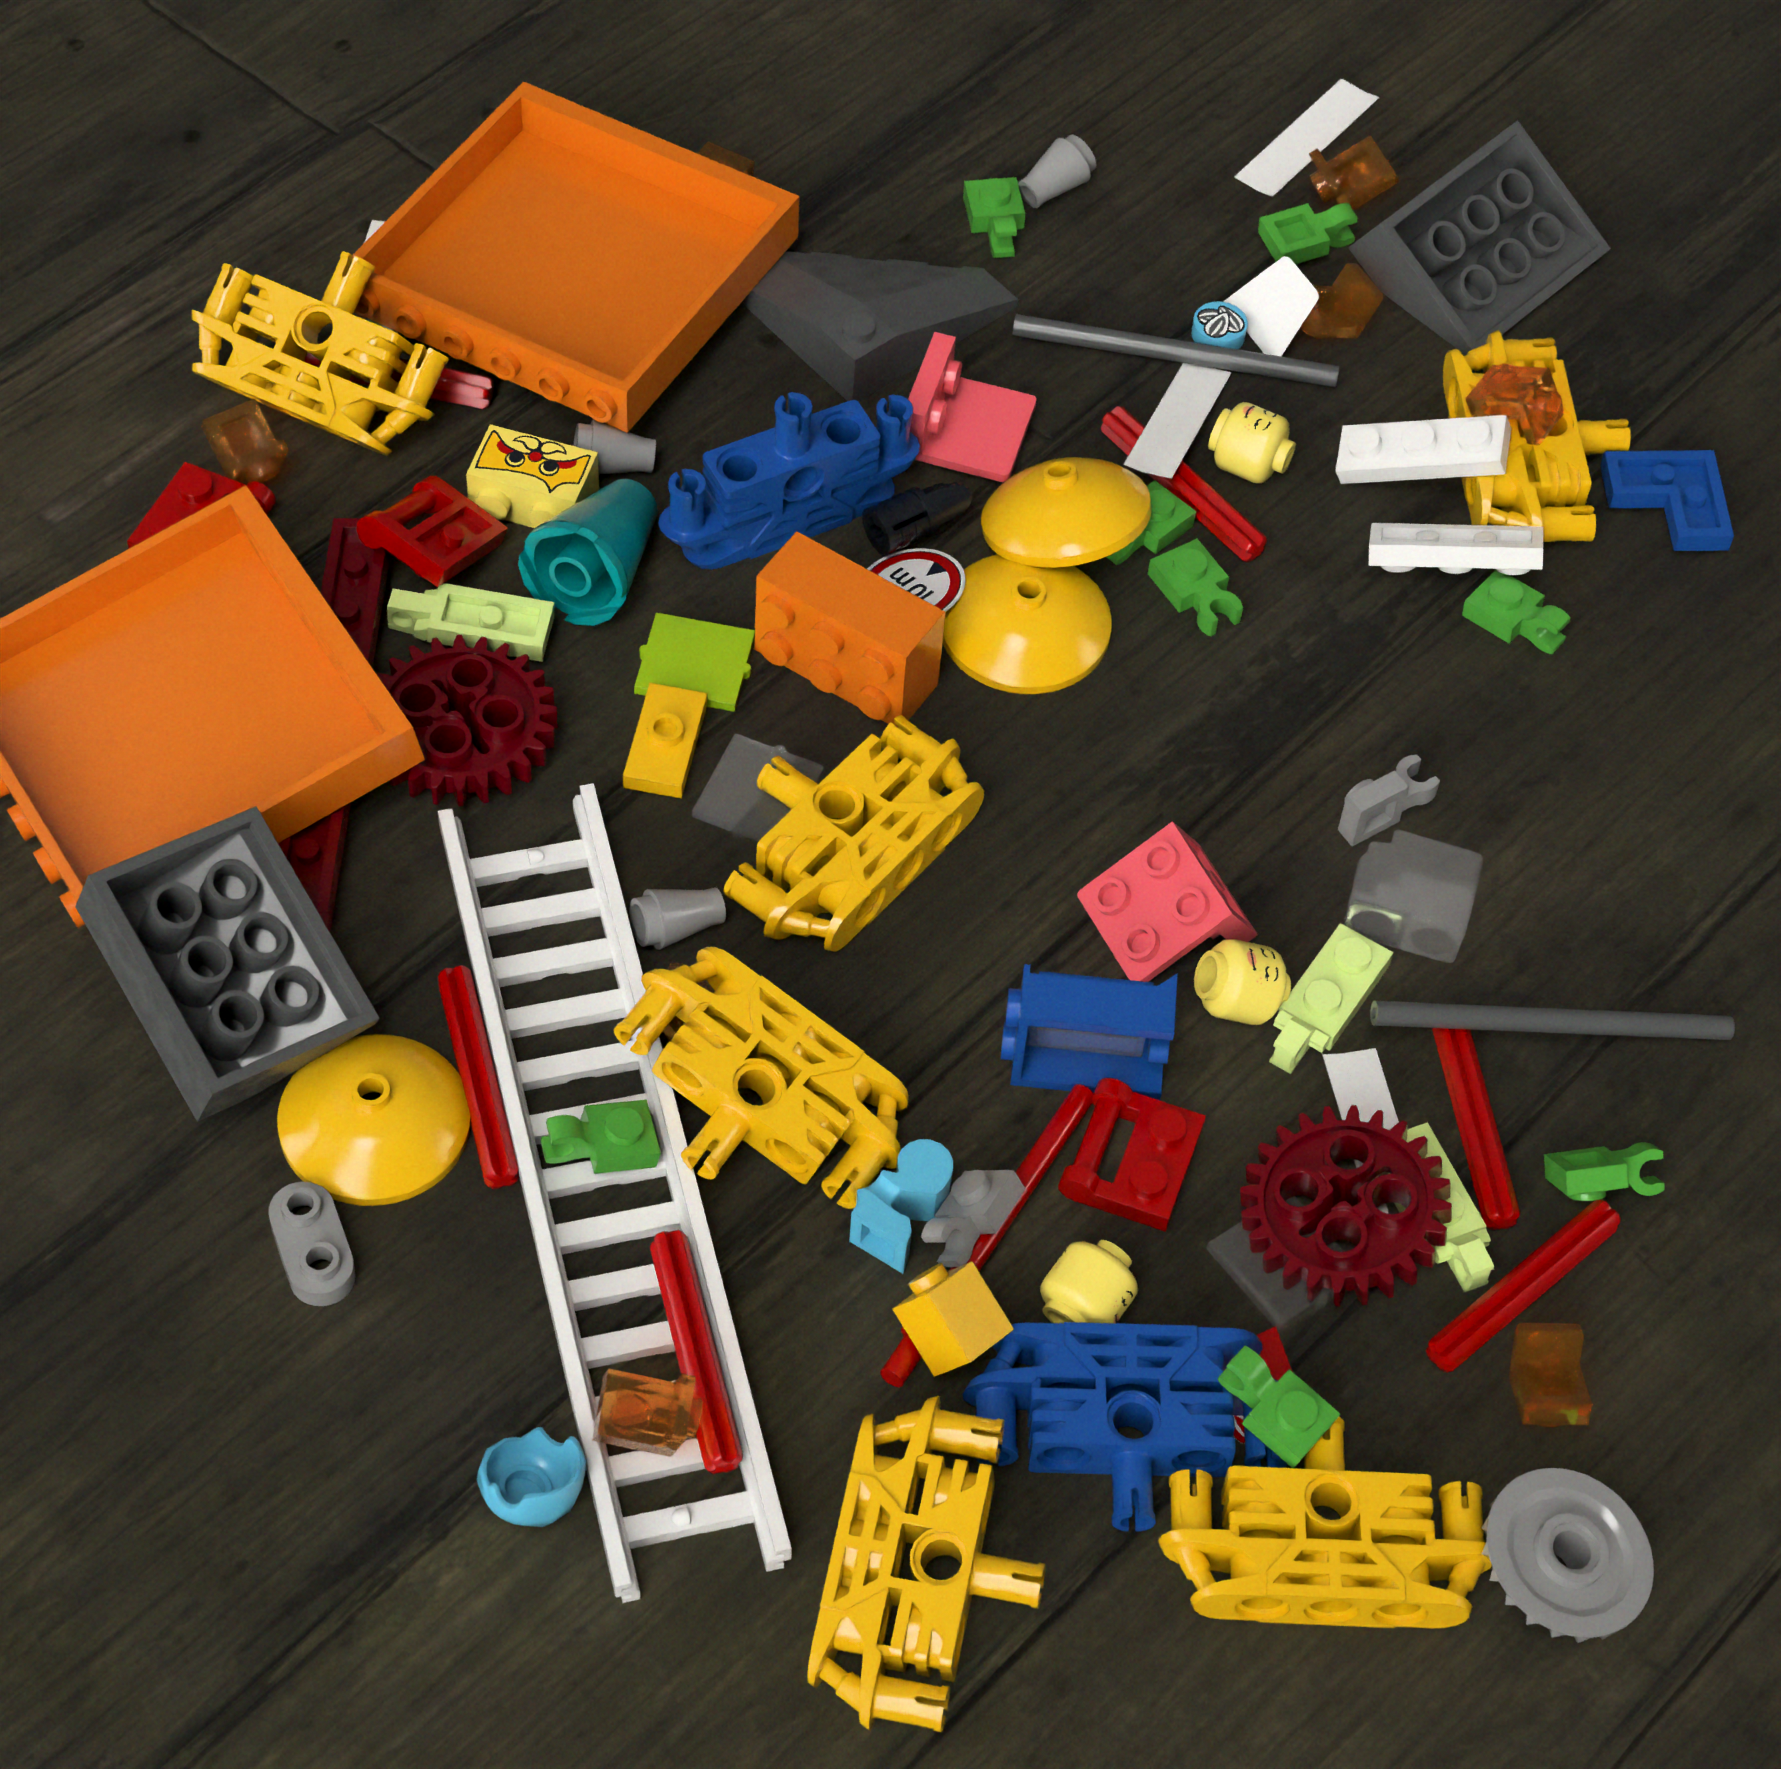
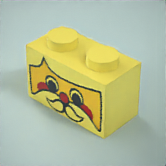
[466,425,599,528]

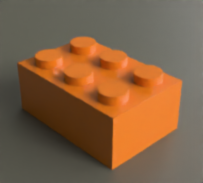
[754,531,945,728]

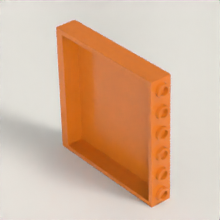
[352,81,800,433]
[0,485,425,928]

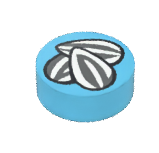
[1191,302,1248,349]

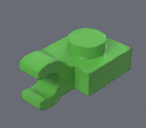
[963,177,1025,258]
[1258,203,1358,264]
[1106,480,1196,565]
[1462,570,1571,654]
[540,1099,661,1174]
[1544,1142,1665,1201]
[1217,1345,1340,1468]

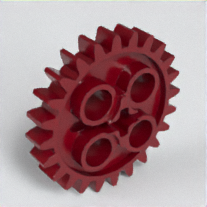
[376,635,558,807]
[1240,1105,1452,1306]

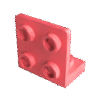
[908,332,1036,482]
[1077,821,1258,982]

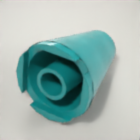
[518,479,658,626]

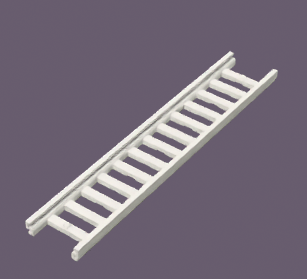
[438,783,792,1603]

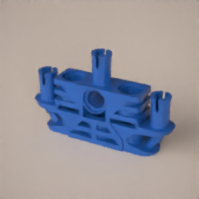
[658,392,920,570]
[962,1322,1288,1532]

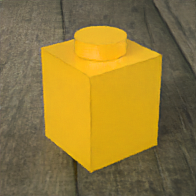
[892,1261,1014,1377]

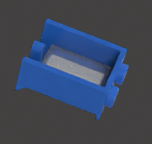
[1000,964,1178,1100]

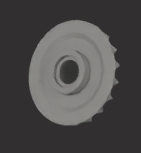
[1481,1468,1654,1643]

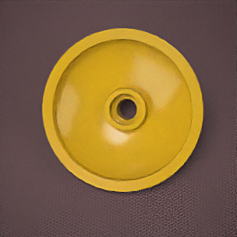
[981,457,1152,568]
[942,554,1112,694]
[277,1034,471,1206]

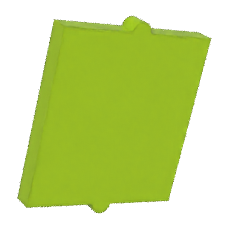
[634,612,755,712]

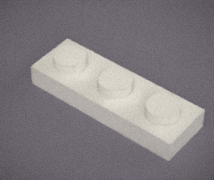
[1335,415,1511,484]
[1369,523,1543,575]

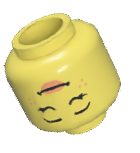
[1208,402,1296,484]
[1194,939,1291,1025]
[1040,1240,1138,1324]

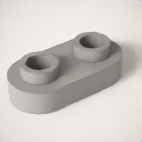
[268,1182,355,1306]

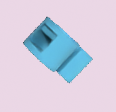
[849,1139,953,1274]

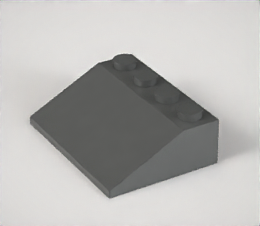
[1348,120,1611,355]
[75,806,380,1122]

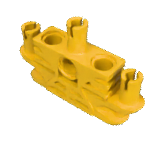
[191,251,449,456]
[1443,330,1631,542]
[723,715,984,952]
[614,947,909,1209]
[807,1396,1046,1732]
[1158,1417,1492,1628]

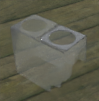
[1343,829,1483,964]

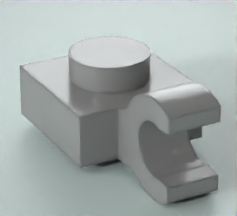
[1338,755,1440,846]
[921,1170,1025,1267]

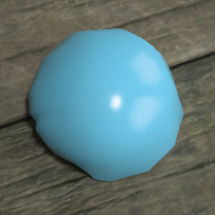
[477,1427,587,1527]

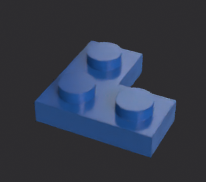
[1600,450,1734,551]

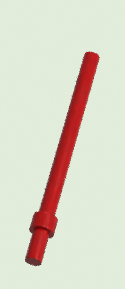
[880,1084,1094,1387]

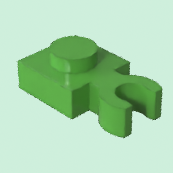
[1148,539,1243,636]

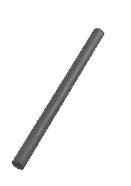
[1012,314,1340,387]
[1370,1001,1735,1040]

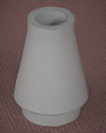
[1018,135,1096,208]
[573,419,656,474]
[630,887,726,950]

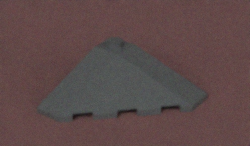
[741,251,1019,402]

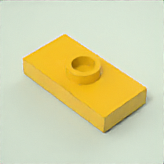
[623,683,707,799]

